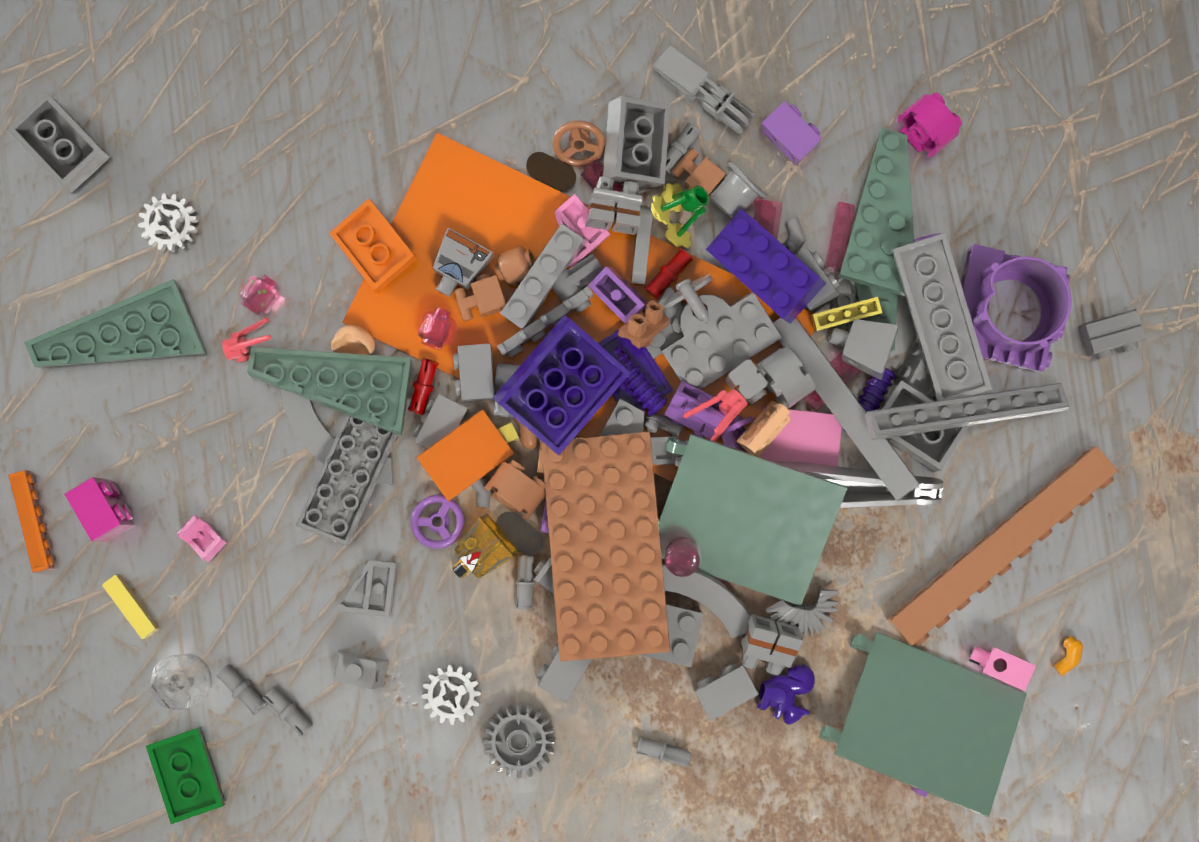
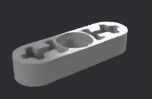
[631,206,653,284]

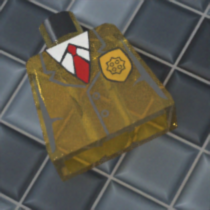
[452,513,520,579]

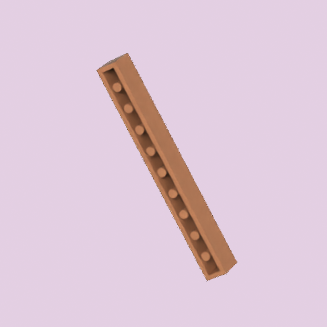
[886,446,1118,646]

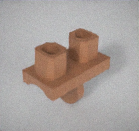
[618,300,670,349]

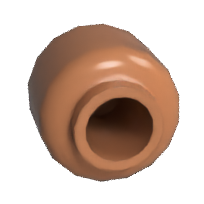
[495,246,536,286]

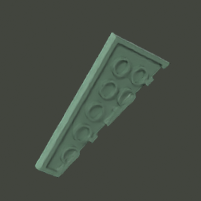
[839,128,914,297]
[24,279,206,368]
[247,347,412,436]

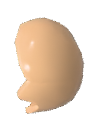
[331,324,375,355]

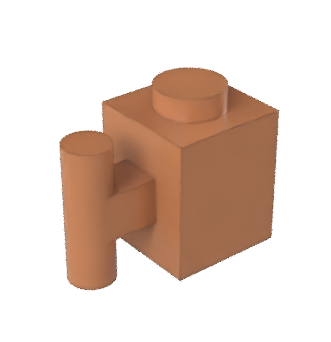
[670,148,726,195]
[454,273,506,322]

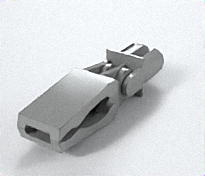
[652,45,756,135]

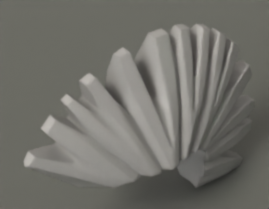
[766,589,838,637]

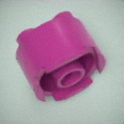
[898,92,962,157]

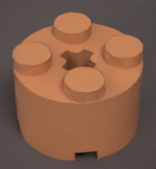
[484,460,546,520]

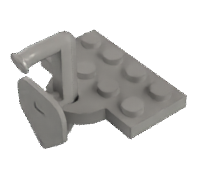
[661,274,782,390]

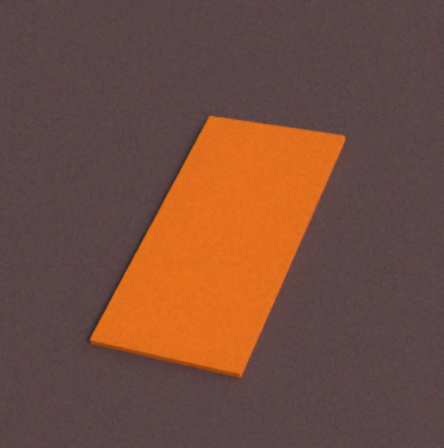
[342,133,815,483]

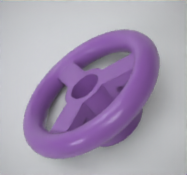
[410,495,465,549]

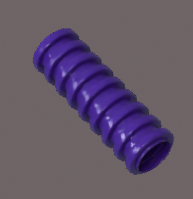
[609,346,667,416]
[842,368,896,433]

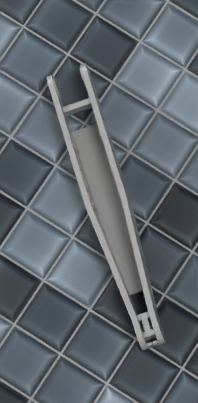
[675,457,944,508]

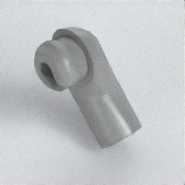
[783,217,805,255]
[644,414,683,437]
[470,476,491,508]

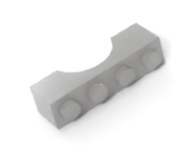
[500,223,587,329]

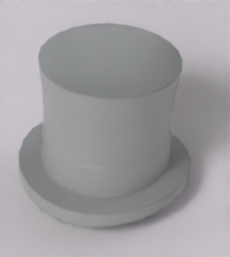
[708,162,768,219]

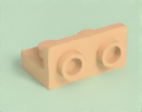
[736,401,791,457]

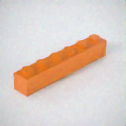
[8,470,55,573]

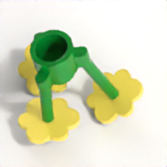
[651,183,709,248]

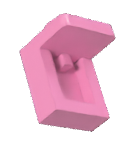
[177,515,227,563]

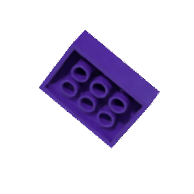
[493,315,631,455]

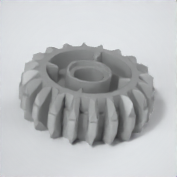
[482,703,556,779]

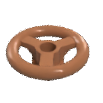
[552,120,606,167]

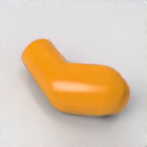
[1053,636,1083,677]

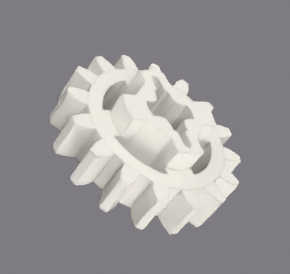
[138,193,199,252]
[421,665,481,725]

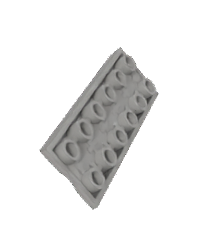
[296,398,411,546]

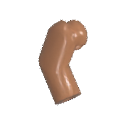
[512,418,538,450]

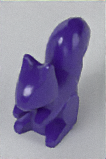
[756,665,815,725]

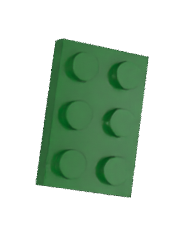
[146,727,225,824]

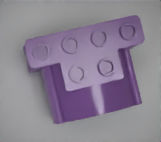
[961,244,1072,373]

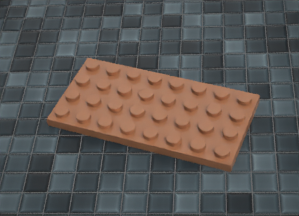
[541,432,671,662]

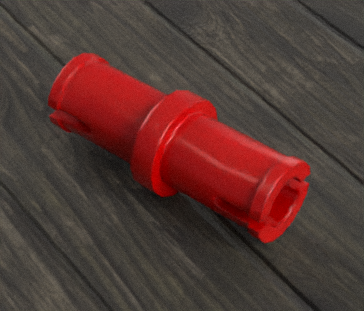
[644,248,693,299]
[408,358,439,415]

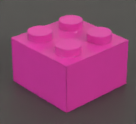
[64,477,134,542]

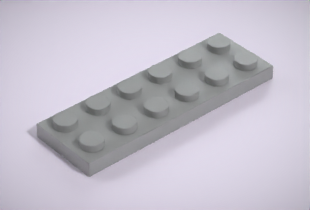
[892,233,992,401]

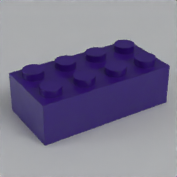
[706,208,826,324]

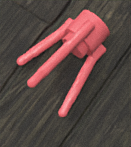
[222,318,271,362]
[683,389,748,442]

